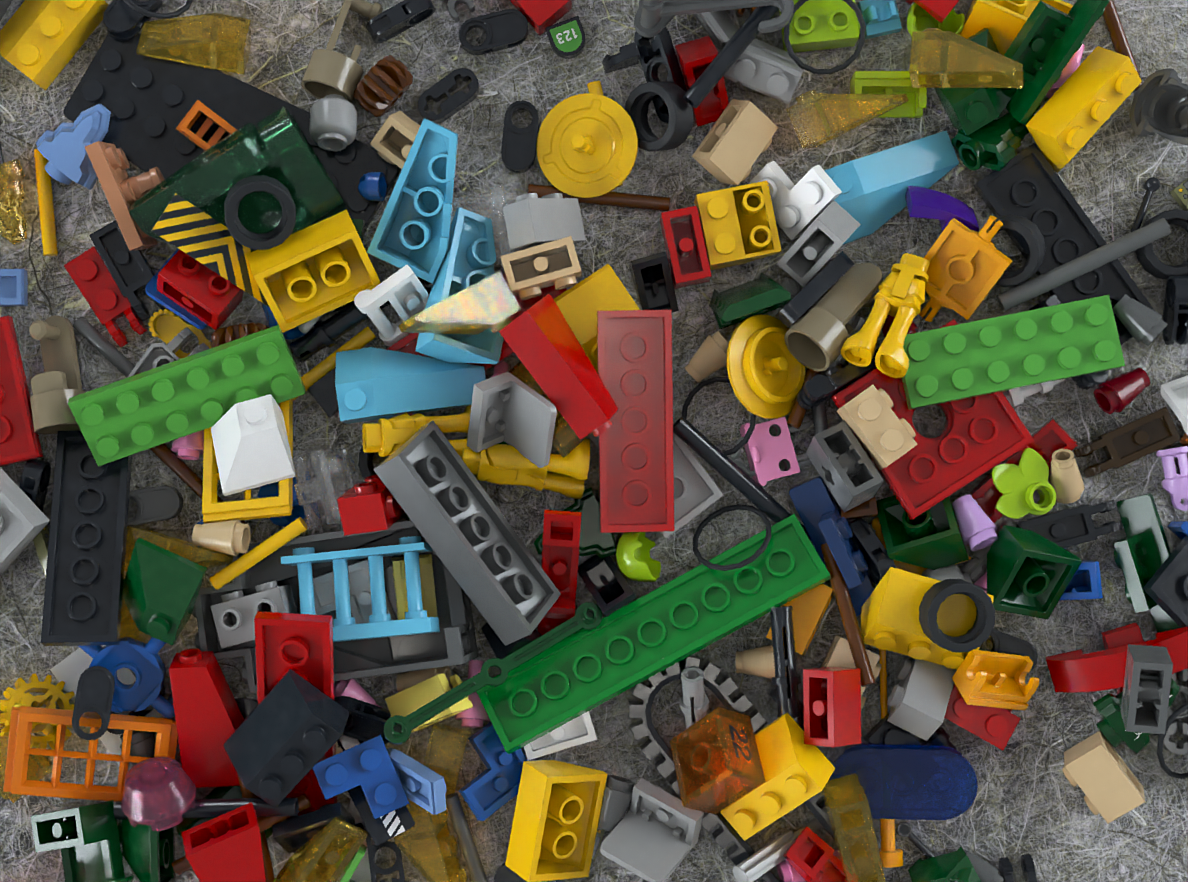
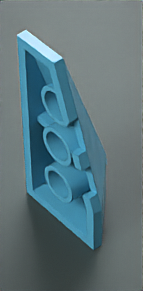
[367,118,458,284]
[415,207,505,364]
[335,347,486,424]

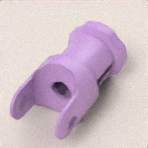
[1156,446,1188,511]

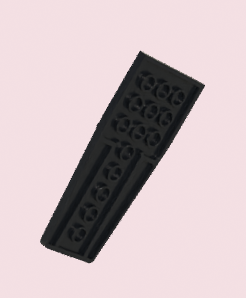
[63,33,401,234]

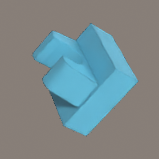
[857,0,902,39]

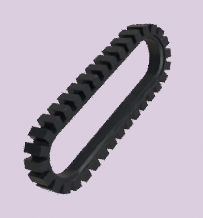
[628,655,882,882]

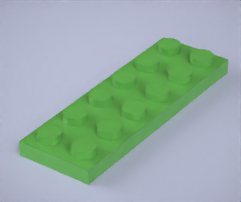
[902,295,1125,410]
[68,325,306,466]

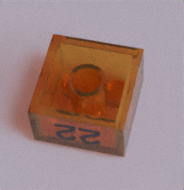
[670,707,766,814]

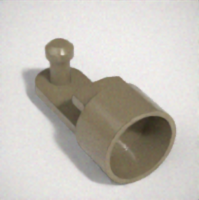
[301,0,383,103]
[785,263,883,372]
[29,315,86,434]

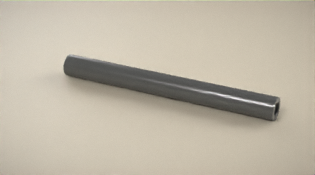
[996,218,1171,312]

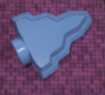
[36,104,111,190]

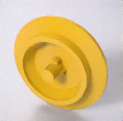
[536,93,638,198]
[727,315,805,419]

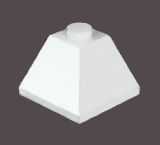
[211,394,296,496]

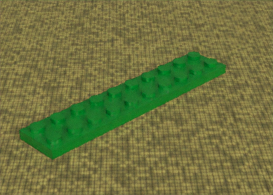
[477,514,831,754]

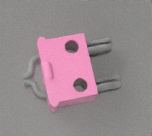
[731,416,812,486]

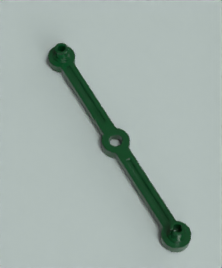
[384,602,602,744]

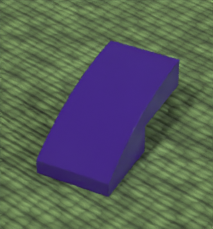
[905,186,979,232]

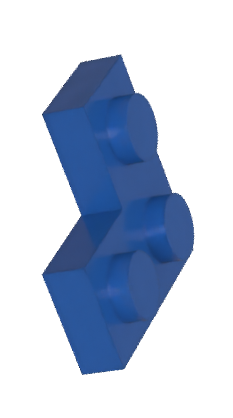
[459,722,528,821]
[312,735,410,819]

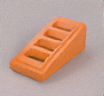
[175,100,257,174]

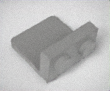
[467,371,557,468]
[600,778,704,882]

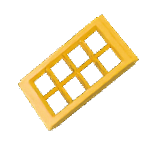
[202,398,293,523]

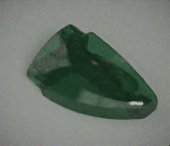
[129,106,344,241]

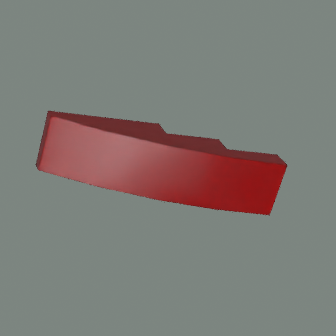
[953,417,1078,523]

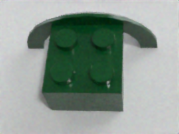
[30,800,134,882]

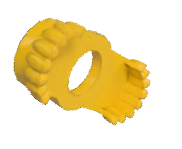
[148,309,212,359]

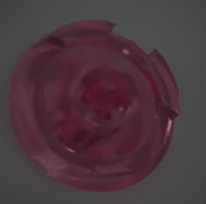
[121,757,196,831]

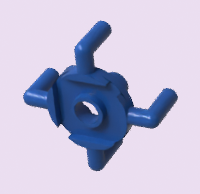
[78,637,175,719]

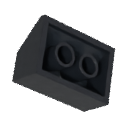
[223,669,350,808]

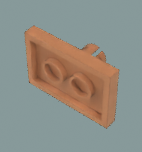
[85,141,169,251]

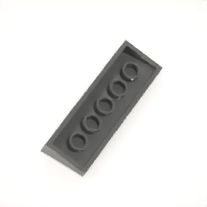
[373,420,561,646]

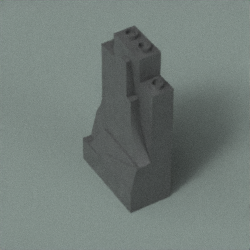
[192,521,478,693]

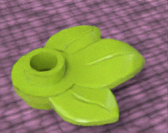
[992,448,1056,519]

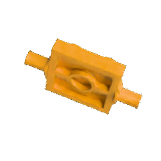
[919,215,1013,322]

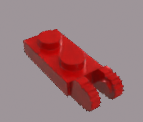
[64,246,147,347]

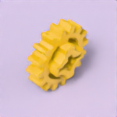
[0,673,75,750]

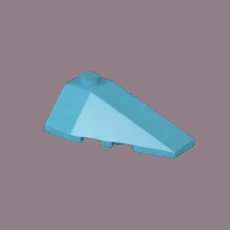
[825,130,959,245]

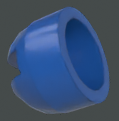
[358,172,387,201]

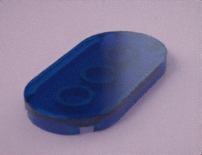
[829,744,978,820]

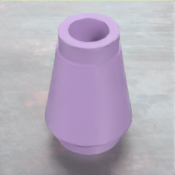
[952,494,998,551]

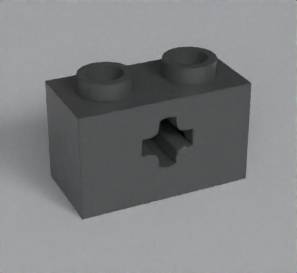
[806,420,884,513]
[1121,644,1173,734]

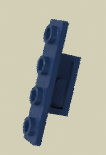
[789,476,875,617]

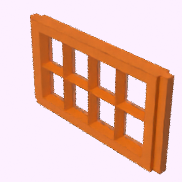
[3,706,178,802]

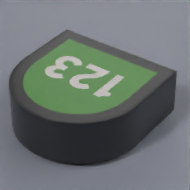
[545,16,586,59]

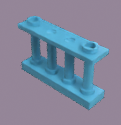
[281,536,440,642]

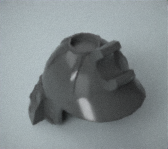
[1129,68,1188,145]

